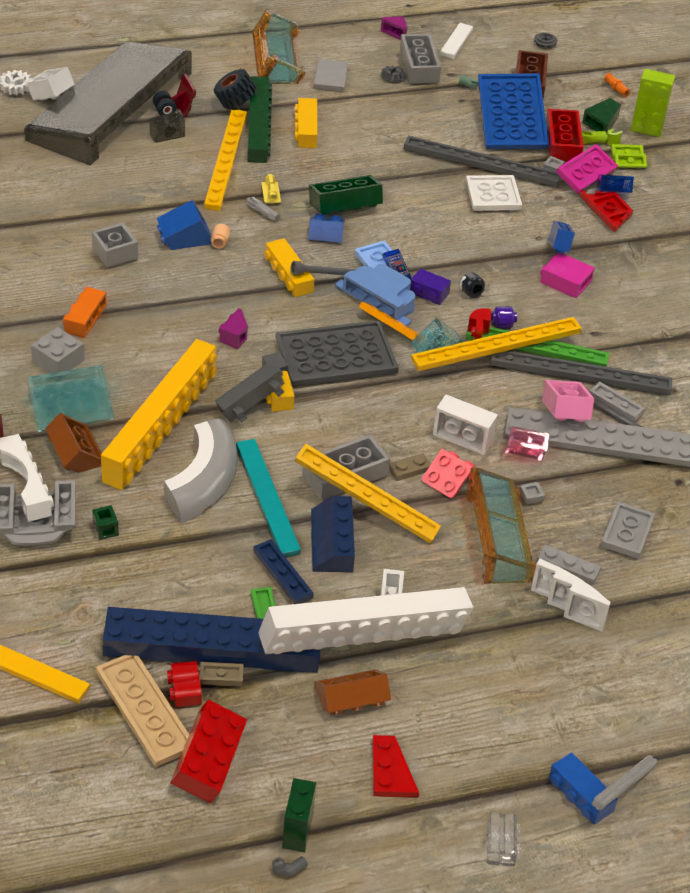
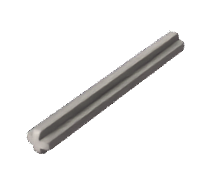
[592,755,657,810]

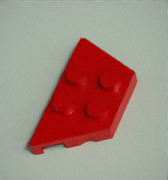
[579,190,633,232]

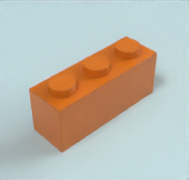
[63,287,107,338]

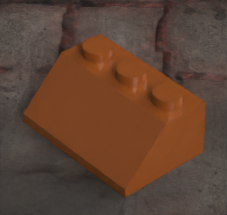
[45,413,102,473]
[314,669,391,715]

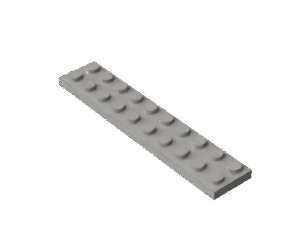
[504,407,690,467]

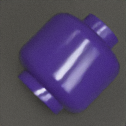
[491,306,517,329]

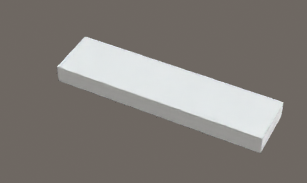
[440,23,473,59]

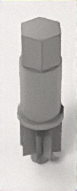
[246,196,281,222]

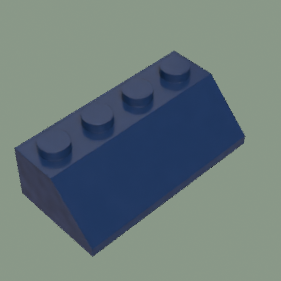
[311,496,355,572]

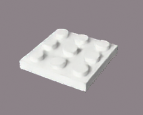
[465,175,522,211]

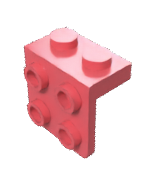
[422,449,478,499]

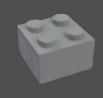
[92,223,138,267]
[31,327,85,378]

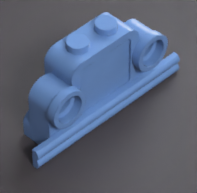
[335,264,415,326]

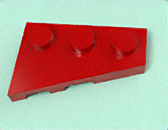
[372,735,419,798]

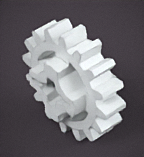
[0,70,32,95]

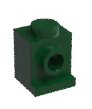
[92,505,119,540]

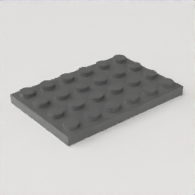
[275,320,399,386]

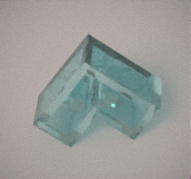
[411,318,464,353]

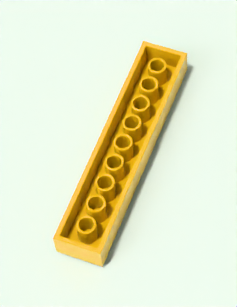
[101,339,218,491]

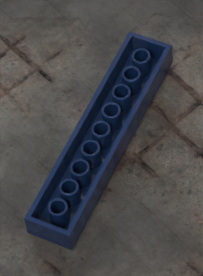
[103,607,320,673]

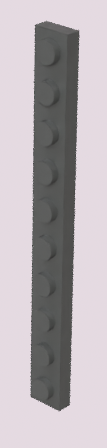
[403,135,561,187]
[490,351,672,395]

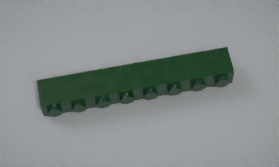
[248,76,272,163]

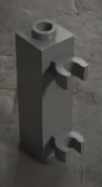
[215,362,285,423]

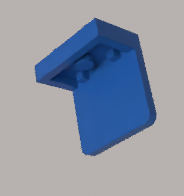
[308,214,345,243]

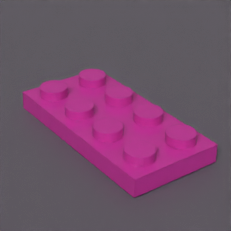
[555,144,618,194]

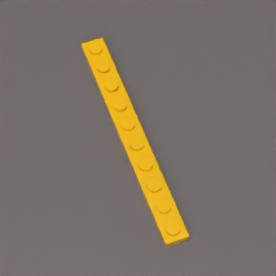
[204,110,247,211]
[411,317,582,372]

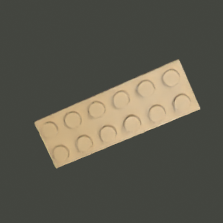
[96,655,189,768]

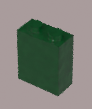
[282,778,316,852]

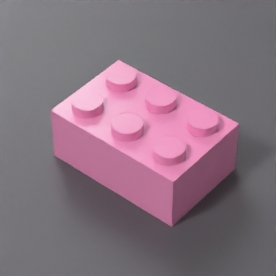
[542,380,594,422]

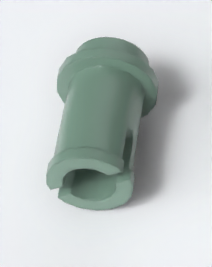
[458,75,478,90]

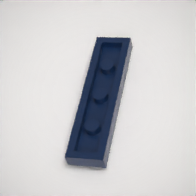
[253,539,314,604]

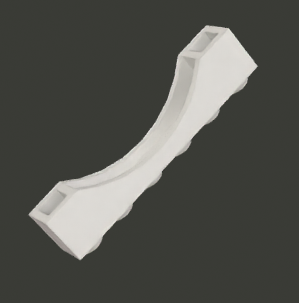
[0,434,54,522]

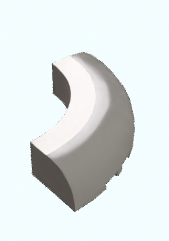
[164,419,238,523]

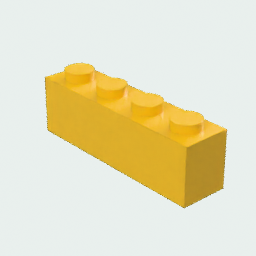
[295,98,317,148]
[264,238,314,297]

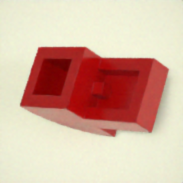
[467,308,491,340]

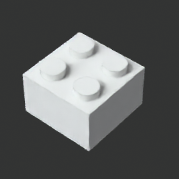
[26,67,75,101]

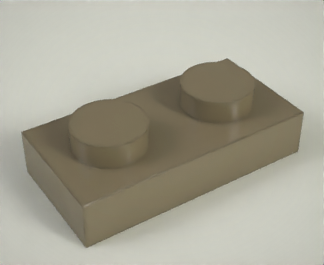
[389,453,431,481]
[199,662,244,687]

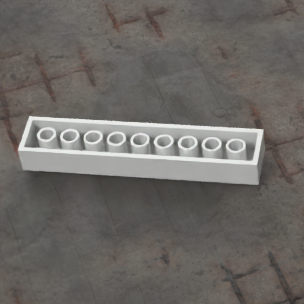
[258,587,473,654]

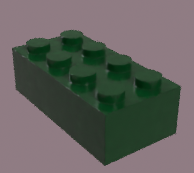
[309,175,383,215]

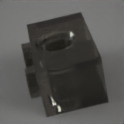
[149,112,185,143]

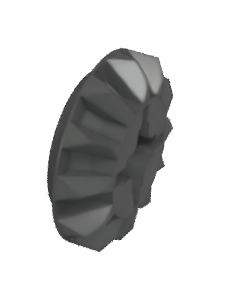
[534,32,557,48]
[381,65,405,82]

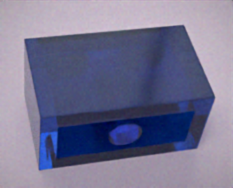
[597,174,634,193]

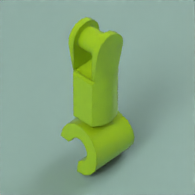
[582,128,622,146]

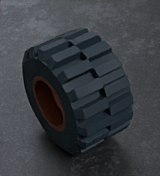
[214,69,256,109]

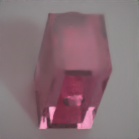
[505,426,549,460]

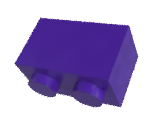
[410,268,451,305]

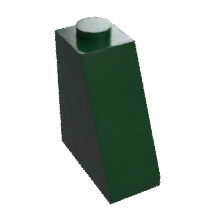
[582,98,621,134]

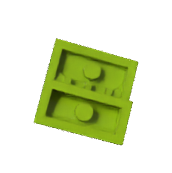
[611,144,647,168]

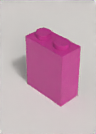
[540,253,595,298]

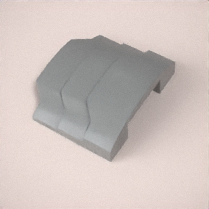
[0,480,76,546]

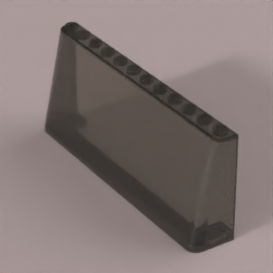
[24,41,192,166]

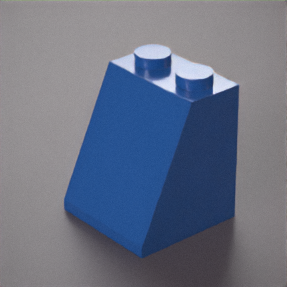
[157,200,212,250]

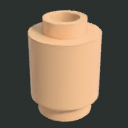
[211,224,230,249]

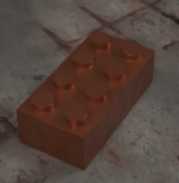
[515,50,548,98]

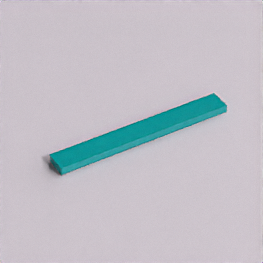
[236,439,301,557]

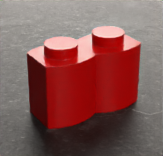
[167,661,202,707]

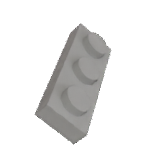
[589,382,645,422]
[537,544,601,585]

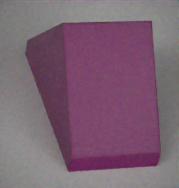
[381,16,407,40]

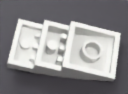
[531,558,611,632]

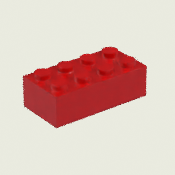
[546,109,584,162]
[170,699,248,803]

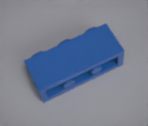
[548,220,575,254]
[549,752,618,825]

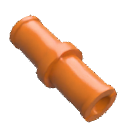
[604,73,630,98]

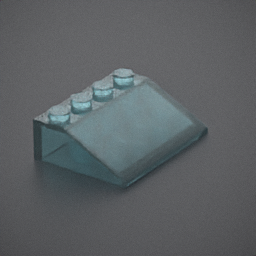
[27,365,114,432]

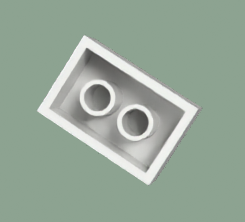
[433,395,498,455]

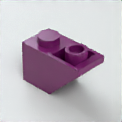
[218,308,248,349]

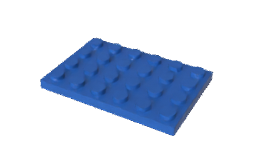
[478,73,549,149]

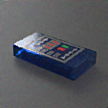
[382,248,412,280]

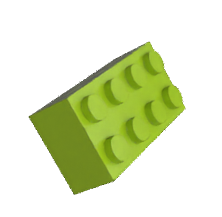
[630,69,675,137]

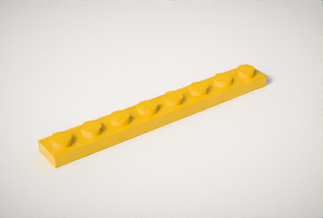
[295,443,441,544]

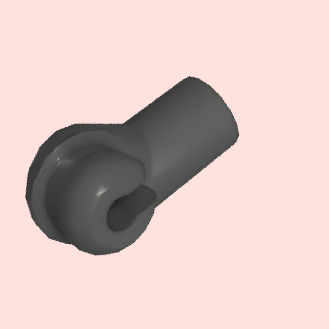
[272,856,308,877]

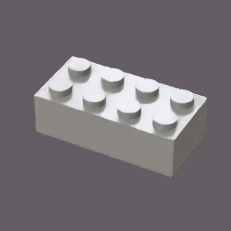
[400,34,441,84]
[302,435,390,501]

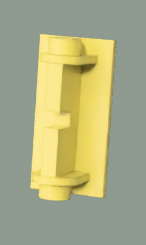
[261,174,281,204]

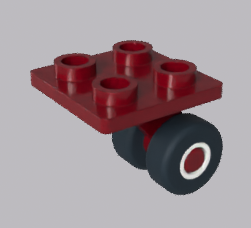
[153,74,196,118]

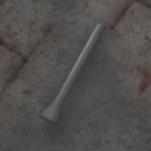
[290,261,356,275]

